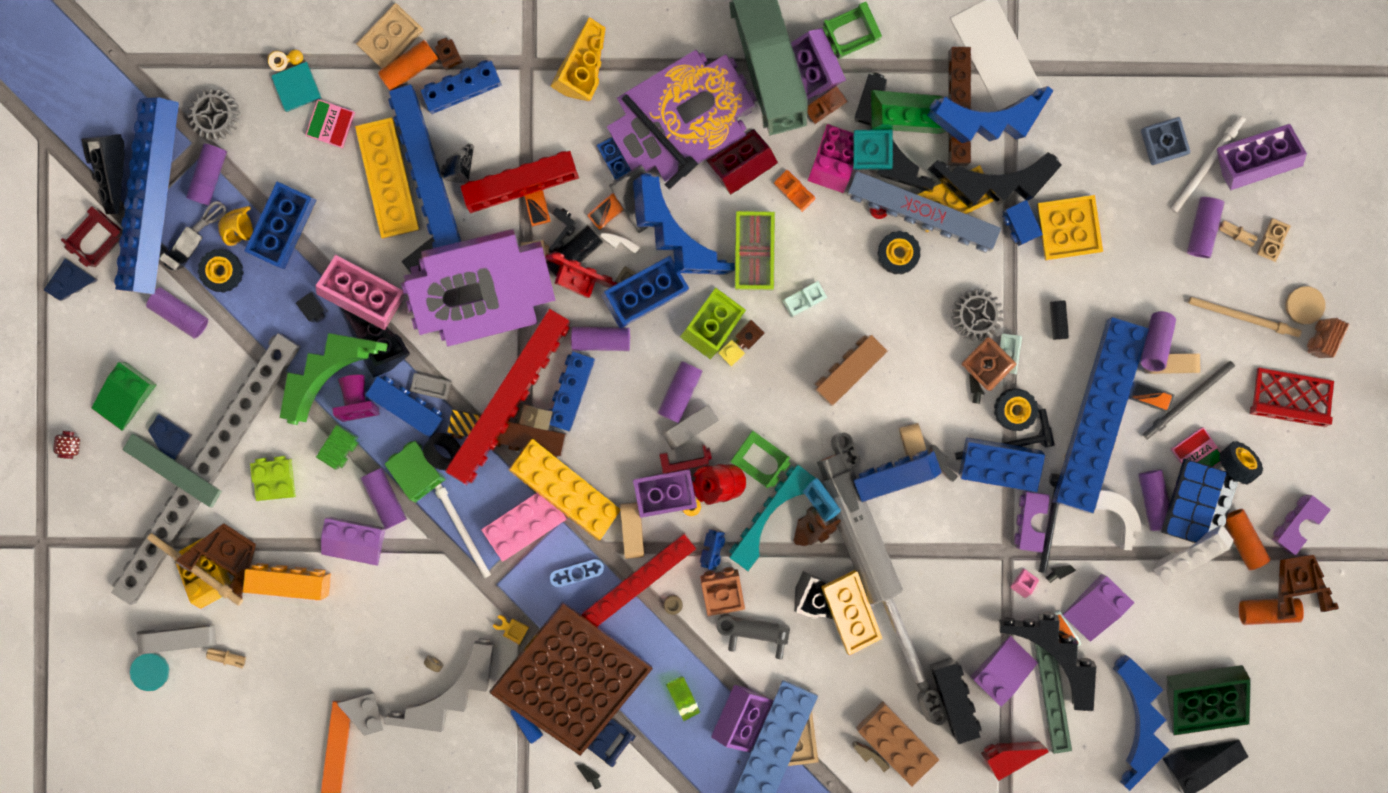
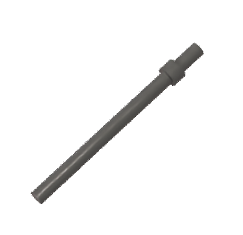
[1142,361,1235,440]

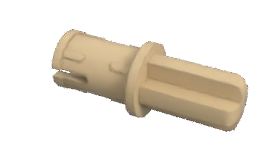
[1219,220,1257,247]
[206,648,246,669]

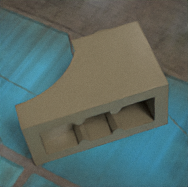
[515,403,553,430]

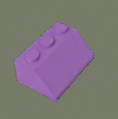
[791,28,846,100]
[321,517,385,566]
[711,685,774,752]

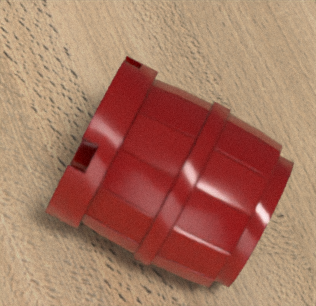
[692,464,746,505]

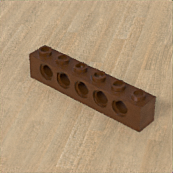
[948,47,971,166]

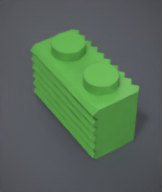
[316,425,359,470]

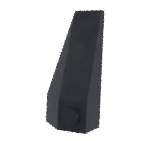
[81,134,125,214]
[441,143,474,184]
[339,307,410,378]
[794,571,875,619]
[1163,739,1248,793]

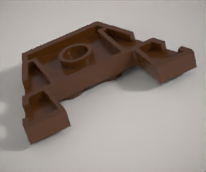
[175,523,256,599]
[1277,555,1339,620]

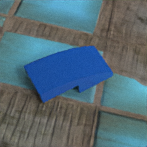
[596,137,631,180]

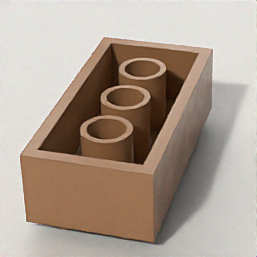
[814,335,888,406]
[856,701,939,787]

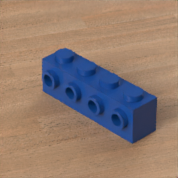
[420,60,502,114]
[548,352,595,432]
[365,375,445,438]

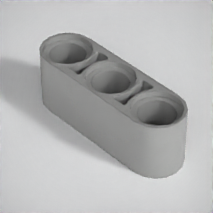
[662,404,719,450]

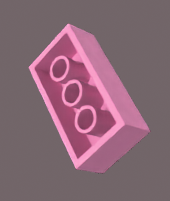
[316,255,404,330]
[482,493,568,562]

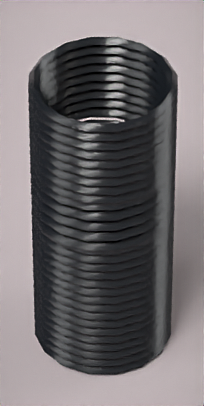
[546,225,603,276]

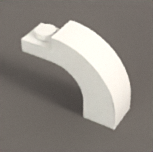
[1095,490,1141,550]

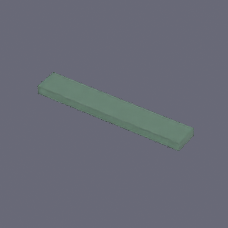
[122,434,222,508]
[1034,643,1072,754]

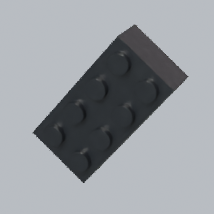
[929,658,982,745]

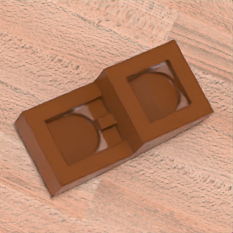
[807,86,848,124]

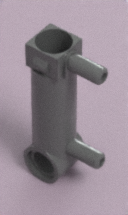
[716,614,790,660]

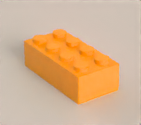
[243,563,331,601]

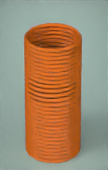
[378,39,438,91]
[1225,509,1271,570]
[1239,598,1304,625]

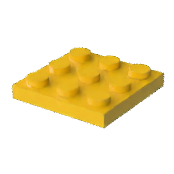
[1037,195,1103,261]

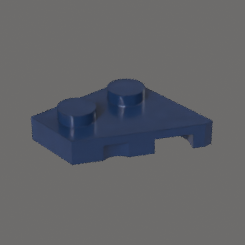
[44,258,98,301]
[148,414,192,460]

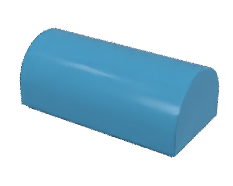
[803,479,841,522]

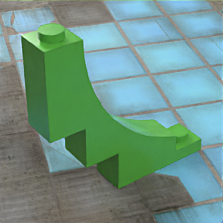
[279,333,387,425]

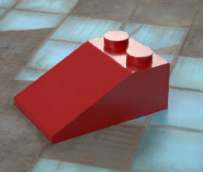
[981,741,1049,781]

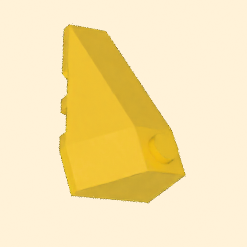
[550,17,606,101]

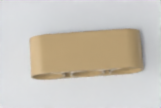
[1144,354,1201,374]
[899,423,926,459]
[620,502,644,559]

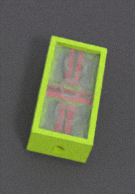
[735,211,775,291]

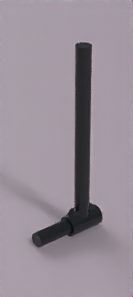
[622,94,698,190]
[954,408,1055,460]
[1039,473,1060,573]

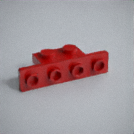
[545,252,618,298]

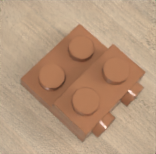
[700,567,745,616]

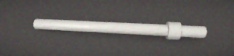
[1171,115,1246,213]
[435,484,491,578]

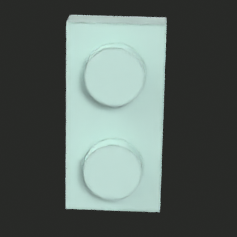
[1000,333,1022,374]

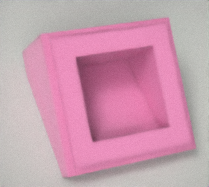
[1011,569,1039,598]

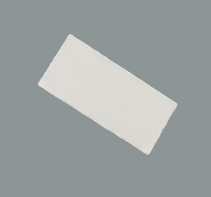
[951,0,1042,111]

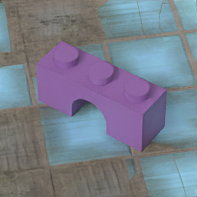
[1014,491,1050,552]
[1271,494,1331,555]

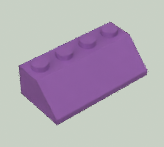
[1217,124,1307,191]

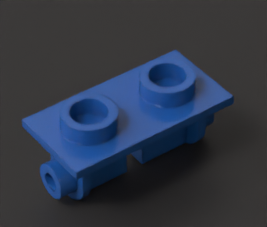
[700,529,725,570]

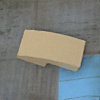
[1257,218,1291,262]

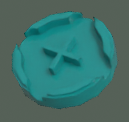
[130,653,169,692]

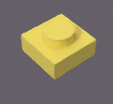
[718,340,745,366]

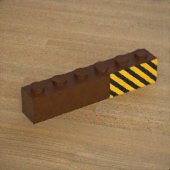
[448,410,567,458]

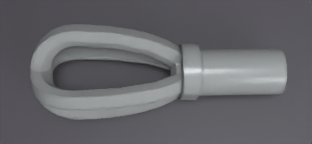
[192,201,226,233]

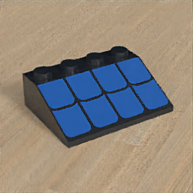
[1161,458,1238,543]

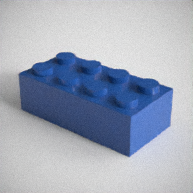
[244,181,317,269]
[601,256,690,329]
[959,437,1045,492]
[854,450,942,502]

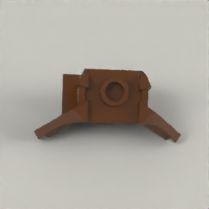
[793,506,841,546]

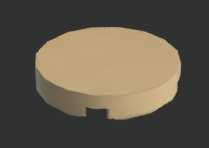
[1285,286,1326,324]

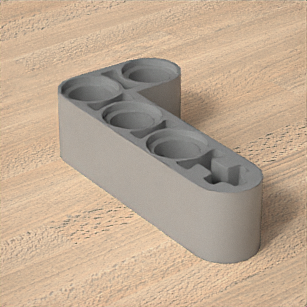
[137,625,216,654]

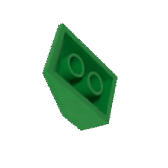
[91,362,157,431]

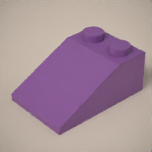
[633,469,697,518]
[1062,574,1135,642]
[970,636,1038,707]

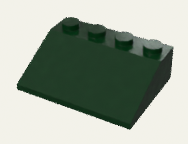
[1167,665,1251,736]

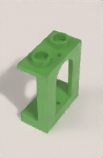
[822,1,882,59]
[730,430,791,489]

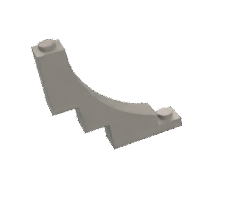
[384,638,495,732]

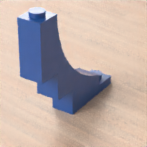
[927,86,1054,143]
[633,174,735,275]
[1113,655,1170,791]

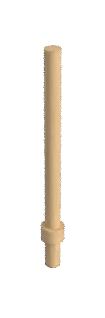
[1188,296,1302,337]
[147,533,243,606]

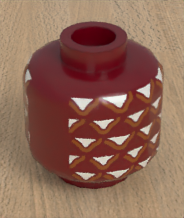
[53,431,81,459]

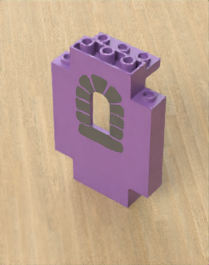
[401,229,556,347]

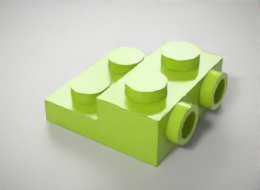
[250,456,296,501]

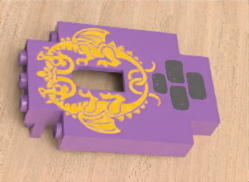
[607,50,757,182]

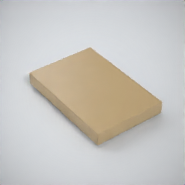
[356,2,424,68]
[788,712,819,766]

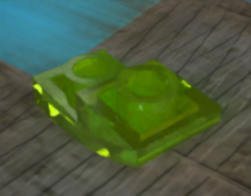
[666,676,701,721]

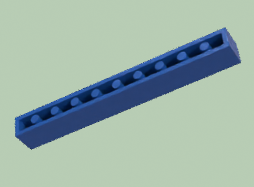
[388,84,462,249]

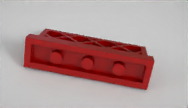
[1250,368,1334,427]

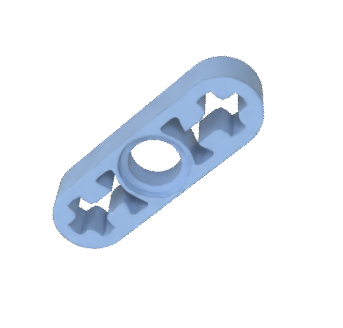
[550,558,604,587]

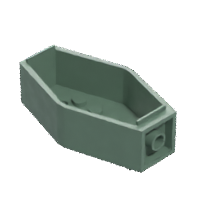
[729,0,808,136]

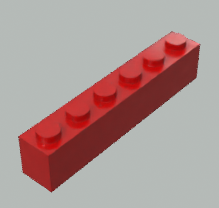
[460,151,579,214]

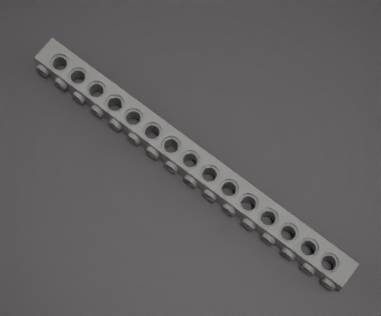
[111,333,301,605]

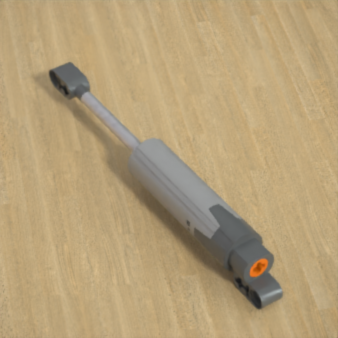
[817,433,947,725]

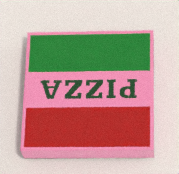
[306,99,355,149]
[1171,427,1221,467]

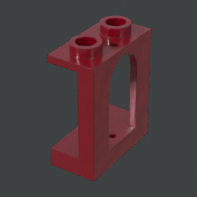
[61,206,123,268]
[659,444,712,474]

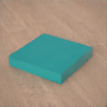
[271,62,322,112]
[853,129,893,170]

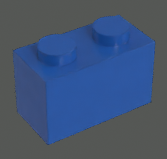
[1002,200,1043,246]

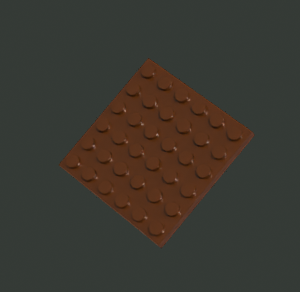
[490,602,653,756]

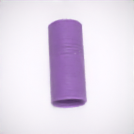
[186,143,227,206]
[1187,197,1225,258]
[146,288,208,339]
[1141,311,1176,372]
[571,326,630,351]
[657,361,703,423]
[360,468,407,530]
[1138,470,1170,531]

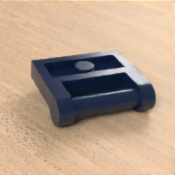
[587,718,636,767]

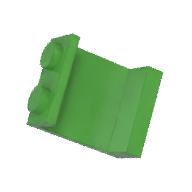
[385,441,446,503]

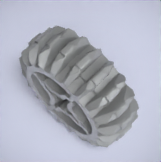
[187,88,241,141]
[951,289,1004,341]

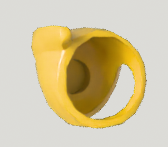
[218,206,253,246]

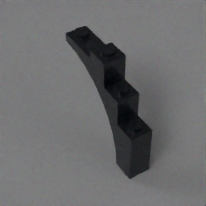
[999,612,1096,711]

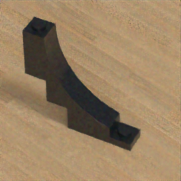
[854,73,935,193]
[928,152,1062,208]

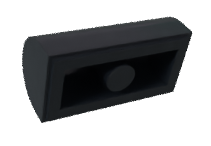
[1050,300,1069,340]

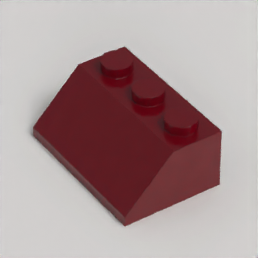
[706,129,778,195]

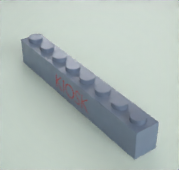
[847,171,1001,253]

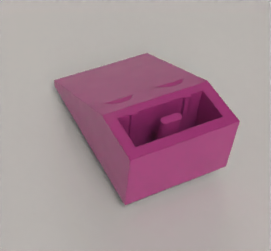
[808,124,854,193]

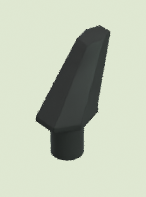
[969,374,985,404]
[1046,565,1077,583]
[576,764,601,790]

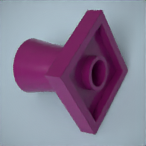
[332,375,380,422]

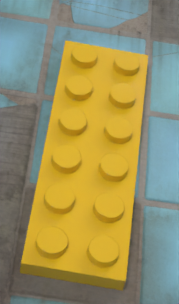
[355,118,420,239]
[509,439,621,541]

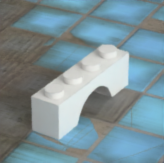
[1154,525,1234,585]

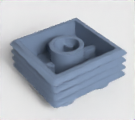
[1141,117,1191,166]

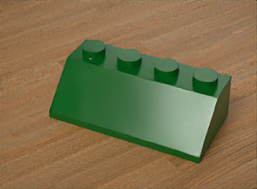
[871,90,946,134]

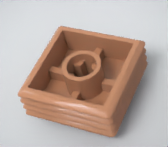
[1307,318,1349,358]
[962,337,1017,391]

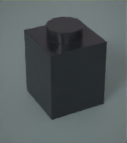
[296,292,328,323]

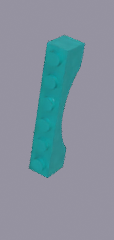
[729,464,816,571]

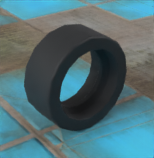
[423,433,461,470]

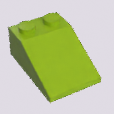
[680,287,746,360]

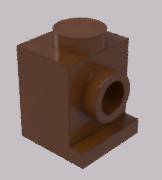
[435,38,463,70]
[735,320,765,350]

